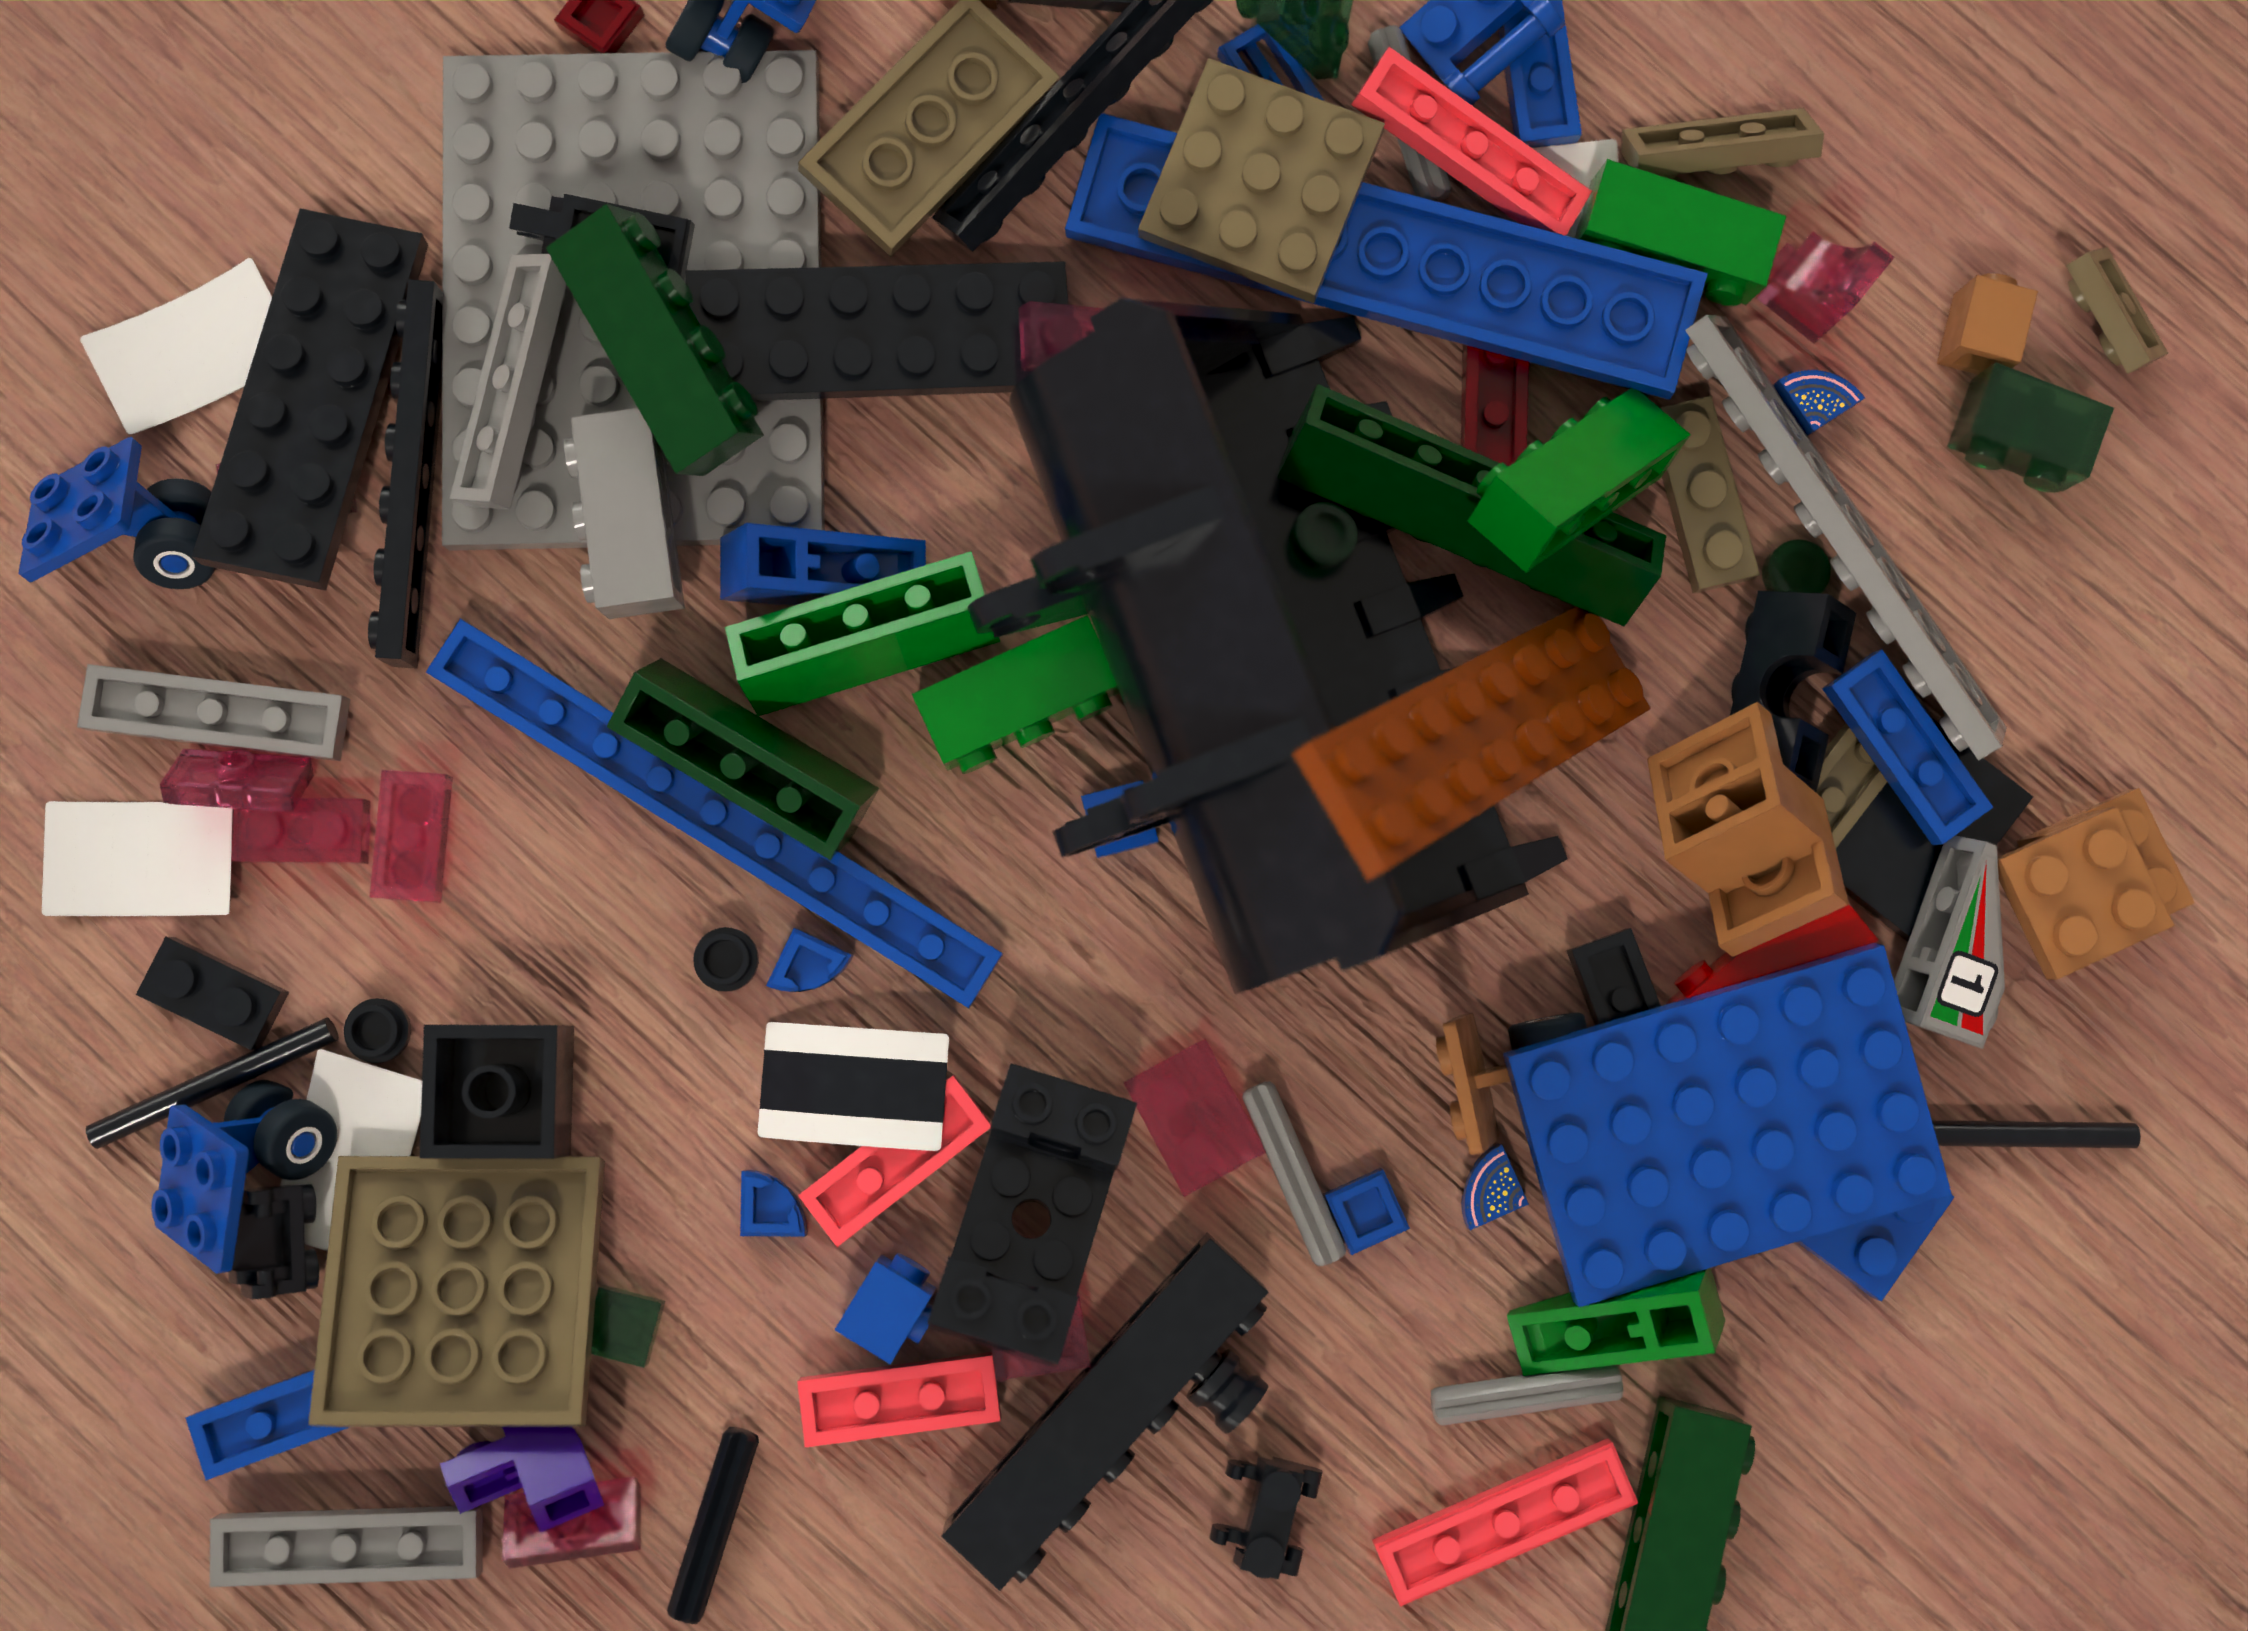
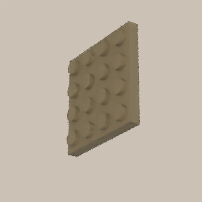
[308,1156,605,1427]

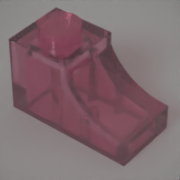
[1756,232,1895,344]

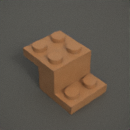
[1647,702,1849,957]
[1998,788,2195,980]

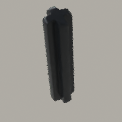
[667,1427,759,1624]

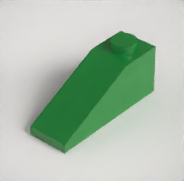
[1507,1268,1726,1376]

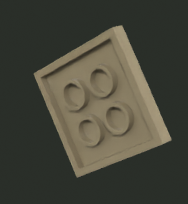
[1138,58,1385,303]

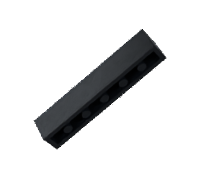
[941,1232,1269,1591]

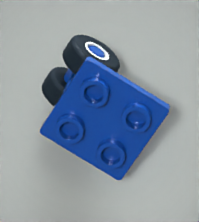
[665,0,816,83]
[18,437,215,589]
[151,1079,337,1274]

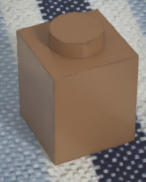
[1937,273,2038,380]

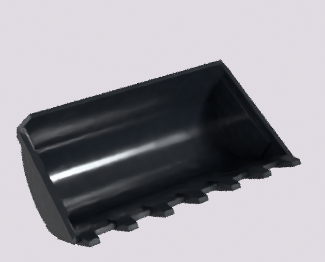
[967,298,1568,994]

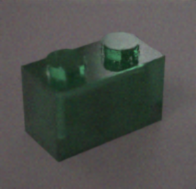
[1947,362,2114,493]

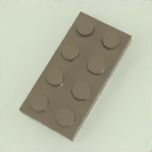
[798,0,1060,257]

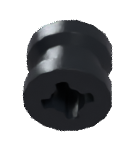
[1186,1349,1268,1434]

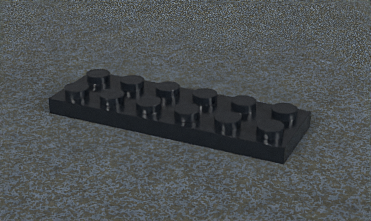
[192,208,428,591]
[685,261,1071,401]

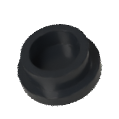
[693,927,759,992]
[344,998,411,1063]

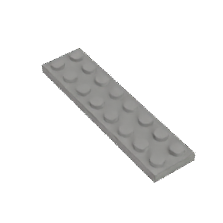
[1685,315,2007,761]

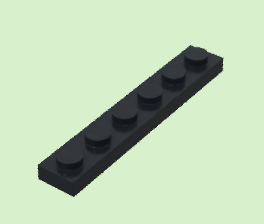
[932,0,1213,252]
[368,279,444,669]

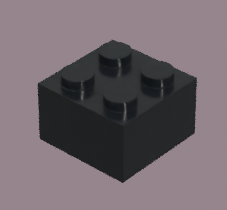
[419,1025,574,1159]

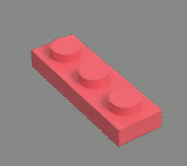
[798,1075,991,1247]
[797,1352,1001,1448]

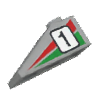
[1894,836,2005,1049]

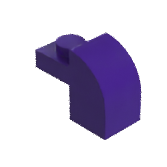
[440,1427,604,1533]

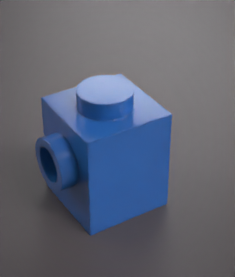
[834,1253,936,1365]

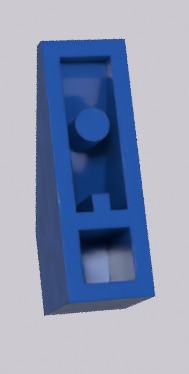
[720,523,926,605]

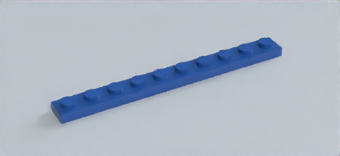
[426,619,1003,1008]

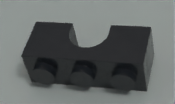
[1730,591,1857,793]

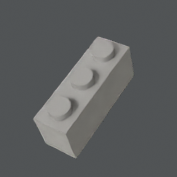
[564,408,685,619]

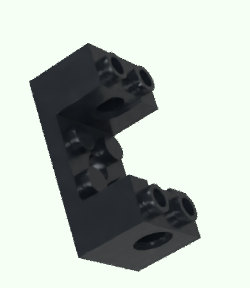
[928,1063,1137,1368]

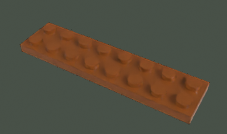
[1292,606,1651,881]

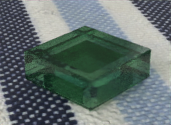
[591,1285,666,1368]

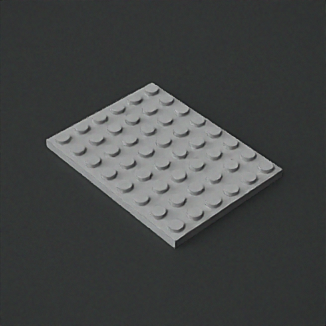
[442,50,825,550]

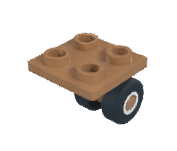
[1436,1012,1587,1155]

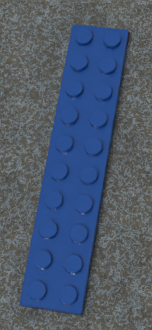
[1065,113,1708,400]

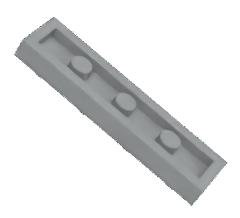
[449,254,567,510]
[77,664,350,761]
[210,1505,483,1587]

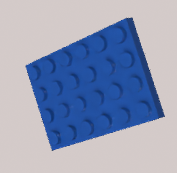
[1503,943,1952,1307]

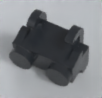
[228,1184,319,1300]
[1209,1456,1323,1580]

